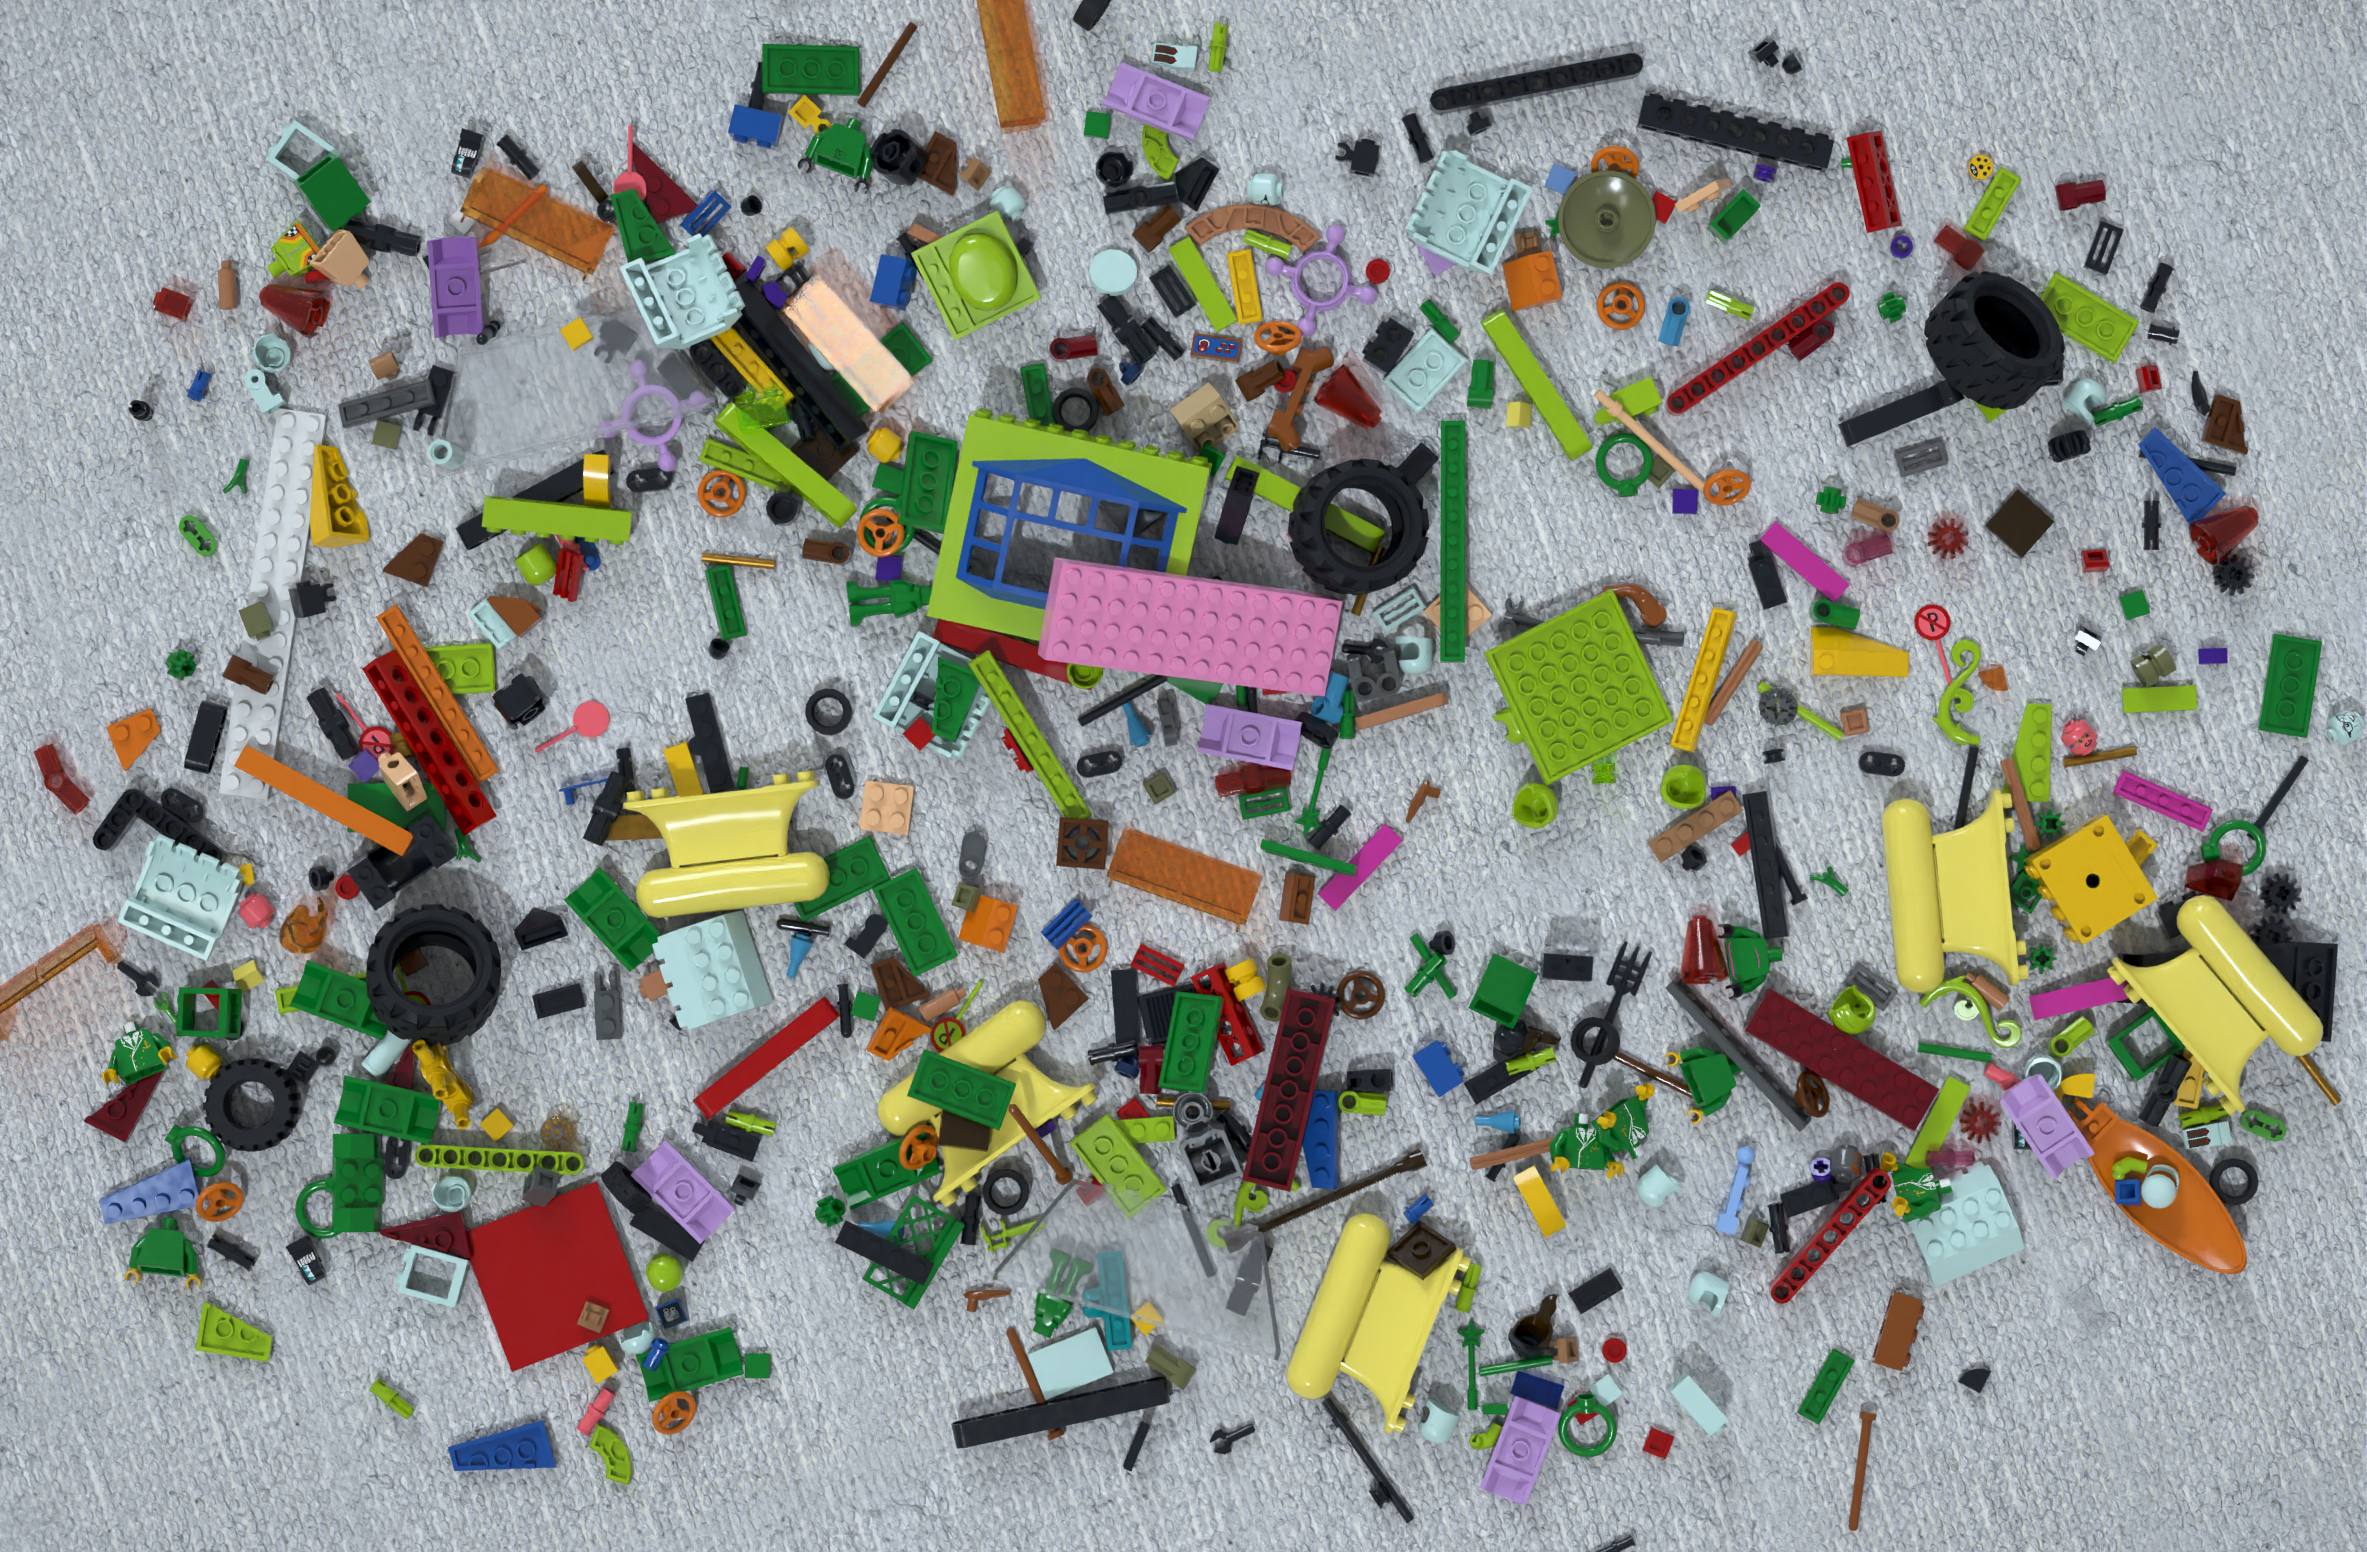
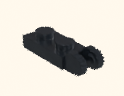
[413,365,457,436]

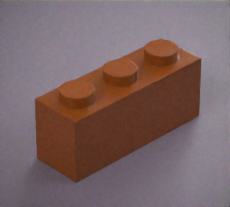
[1871,1291,1925,1371]

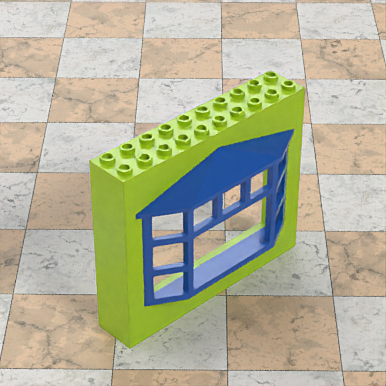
[927,408,1213,641]

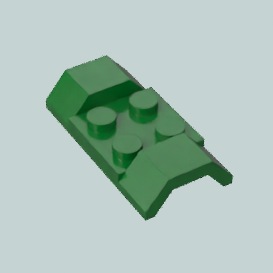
[564,867,662,972]
[290,960,387,1040]
[334,1075,441,1145]
[332,1133,383,1233]
[832,1133,942,1210]
[636,1327,744,1402]

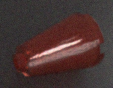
[259,284,330,338]
[1313,364,1382,429]
[2189,505,2259,565]
[1679,915,1729,985]

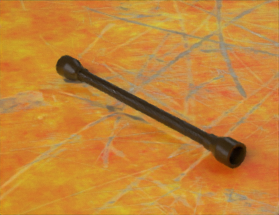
[1222,1148,1427,1254]

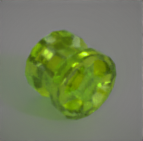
[1591,763,1616,785]

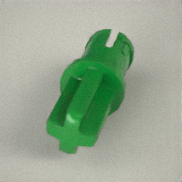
[1420,300,1461,344]
[1339,690,1357,739]

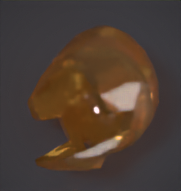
[279,897,328,955]

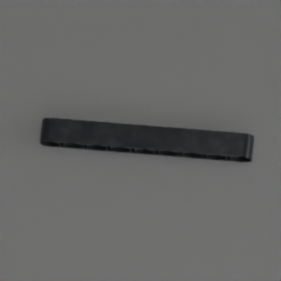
[1429,53,1643,115]
[951,1377,1170,1449]

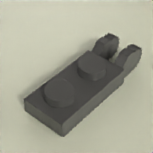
[594,970,622,1040]

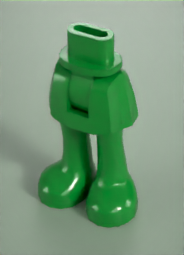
[846,580,931,627]
[1032,1248,1094,1338]

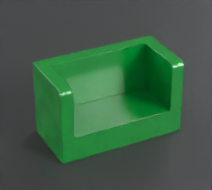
[1707,189,1761,245]

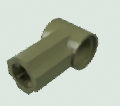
[1145,1344,1197,1390]

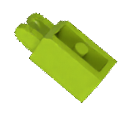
[1593,376,1663,427]

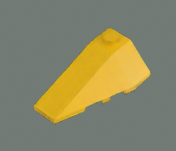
[310,445,370,548]
[1810,627,1909,677]

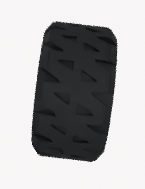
[1924,271,2065,410]
[1288,458,1429,595]
[366,904,501,1047]

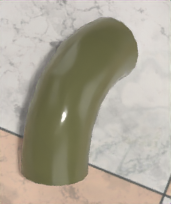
[1260,953,1292,1022]

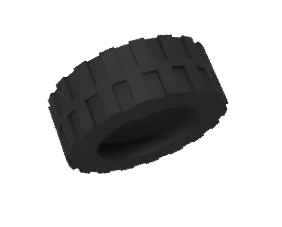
[601,1161,652,1214]

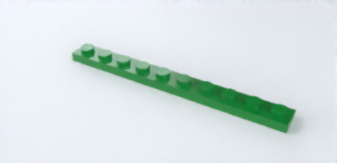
[1440,421,1465,663]

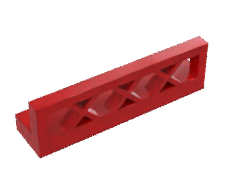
[1846,131,1902,233]
[1190,962,1265,1066]

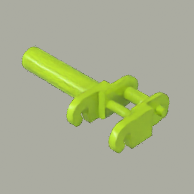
[980,1218,1044,1254]

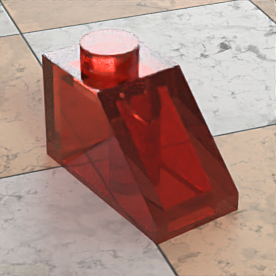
[2185,858,2243,902]

